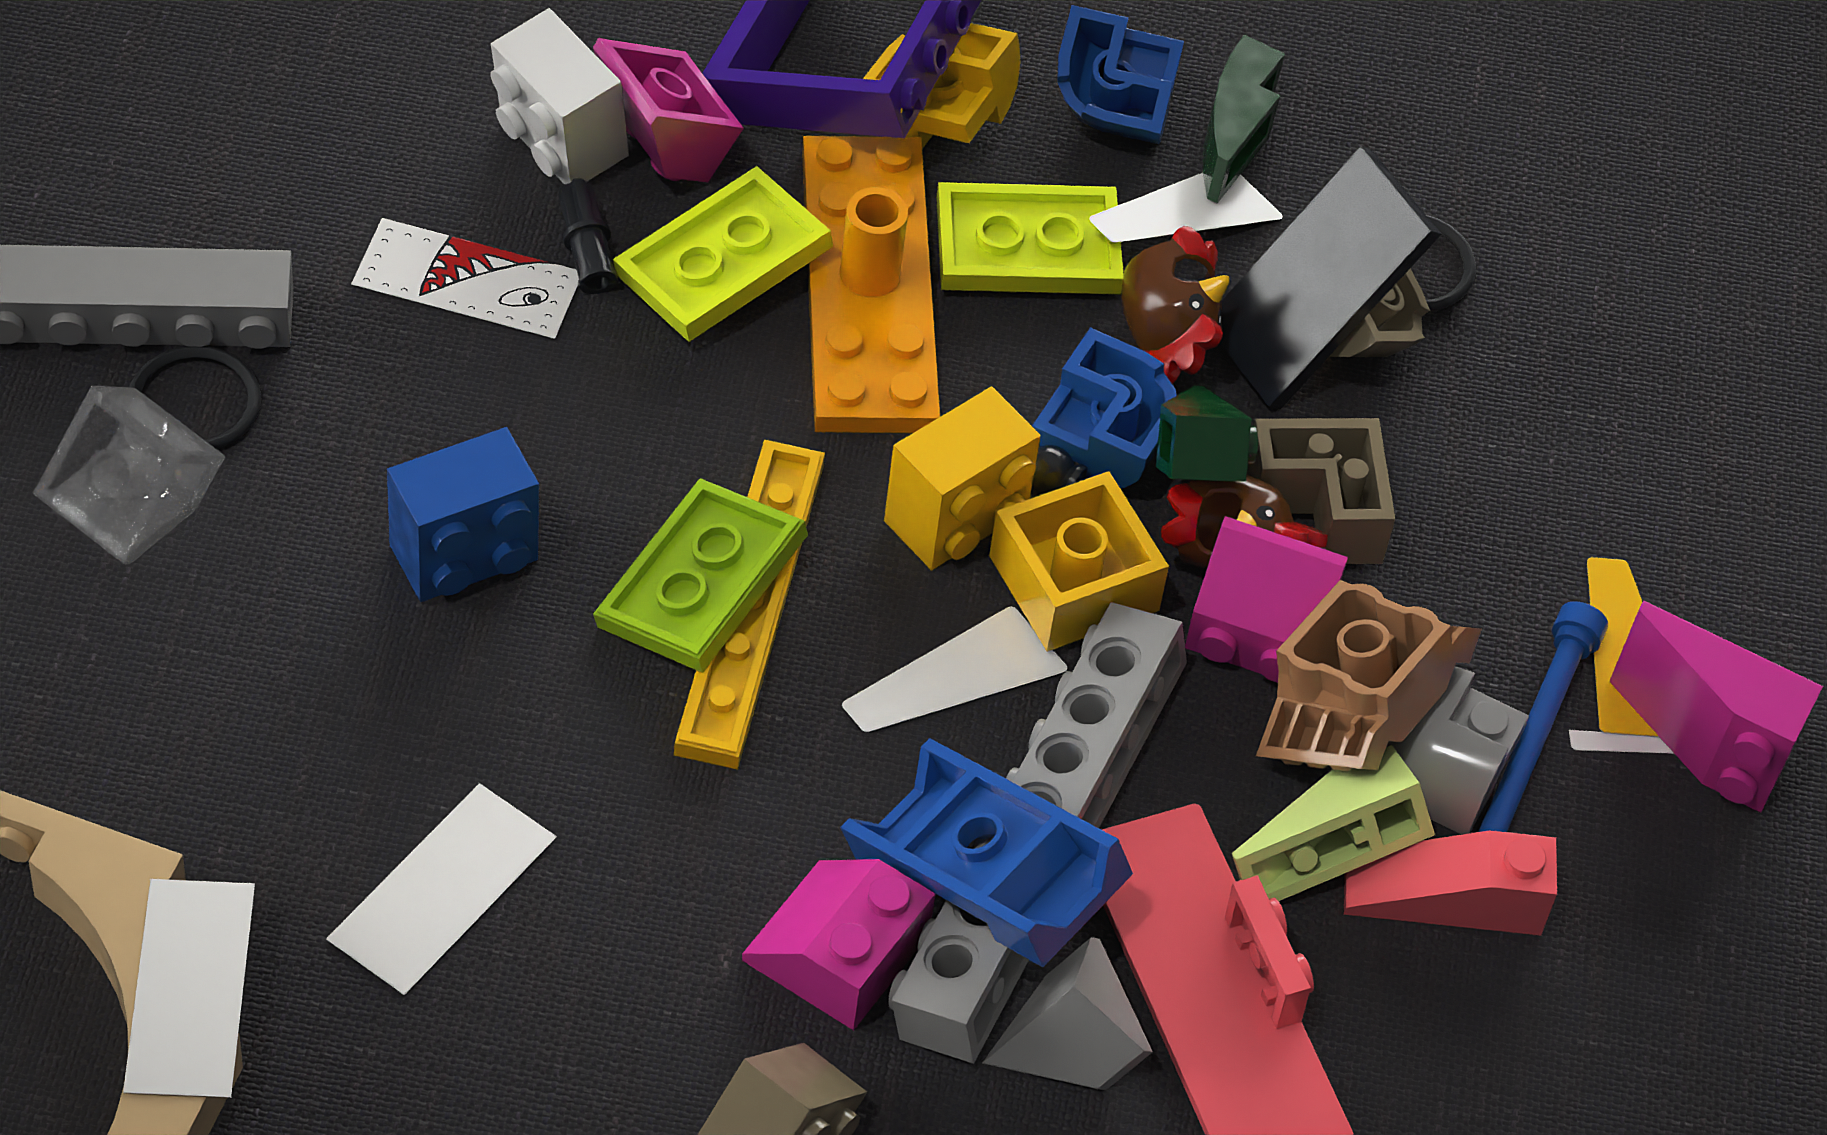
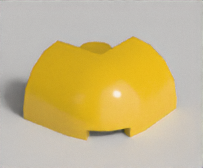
[863,23,1020,149]

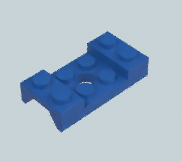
[840,738,1133,967]

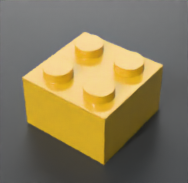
[884,386,1041,571]
[989,471,1169,652]

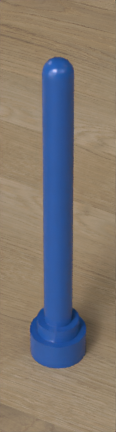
[1478,602,1608,832]

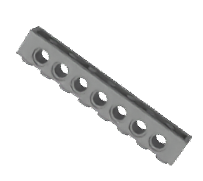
[889,602,1187,1064]

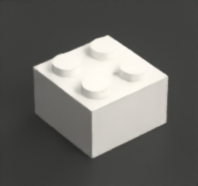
[491,8,629,184]

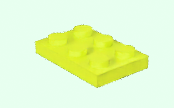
[613,166,833,342]
[936,182,1124,294]

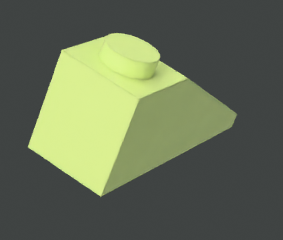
[1232,745,1435,901]

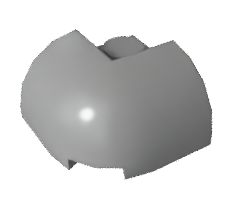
[1386,666,1529,835]

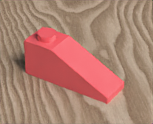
[1344,830,1557,936]

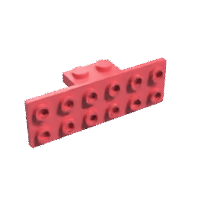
[1102,804,1353,1135]

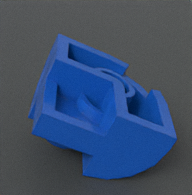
[1057,5,1184,144]
[1032,327,1177,488]

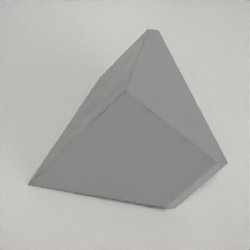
[982,937,1153,1090]

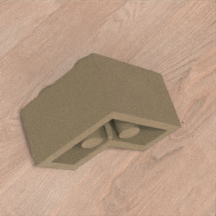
[1247,418,1395,564]
[698,1043,867,1135]

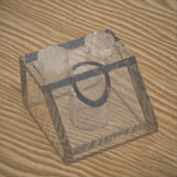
[33,385,226,564]

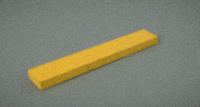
[674,440,825,770]

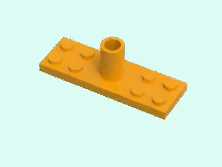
[802,136,940,433]

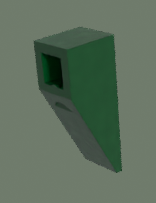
[1156,386,1258,482]

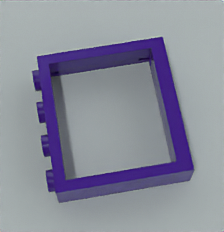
[702,0,981,139]

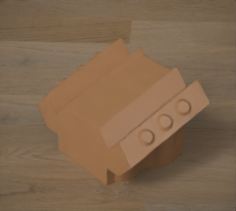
[1256,580,1482,771]

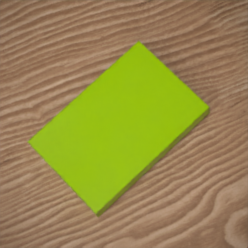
[593,478,808,673]

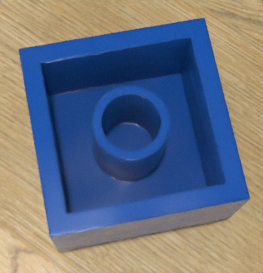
[387,427,539,602]

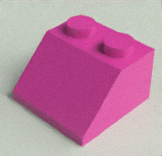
[593,38,744,183]
[1185,516,1348,683]
[742,859,935,1031]

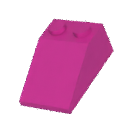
[1609,601,1823,812]

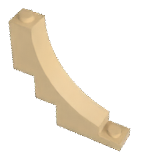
[0,790,243,1135]

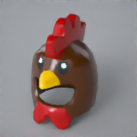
[1121,226,1230,383]
[1161,476,1328,569]

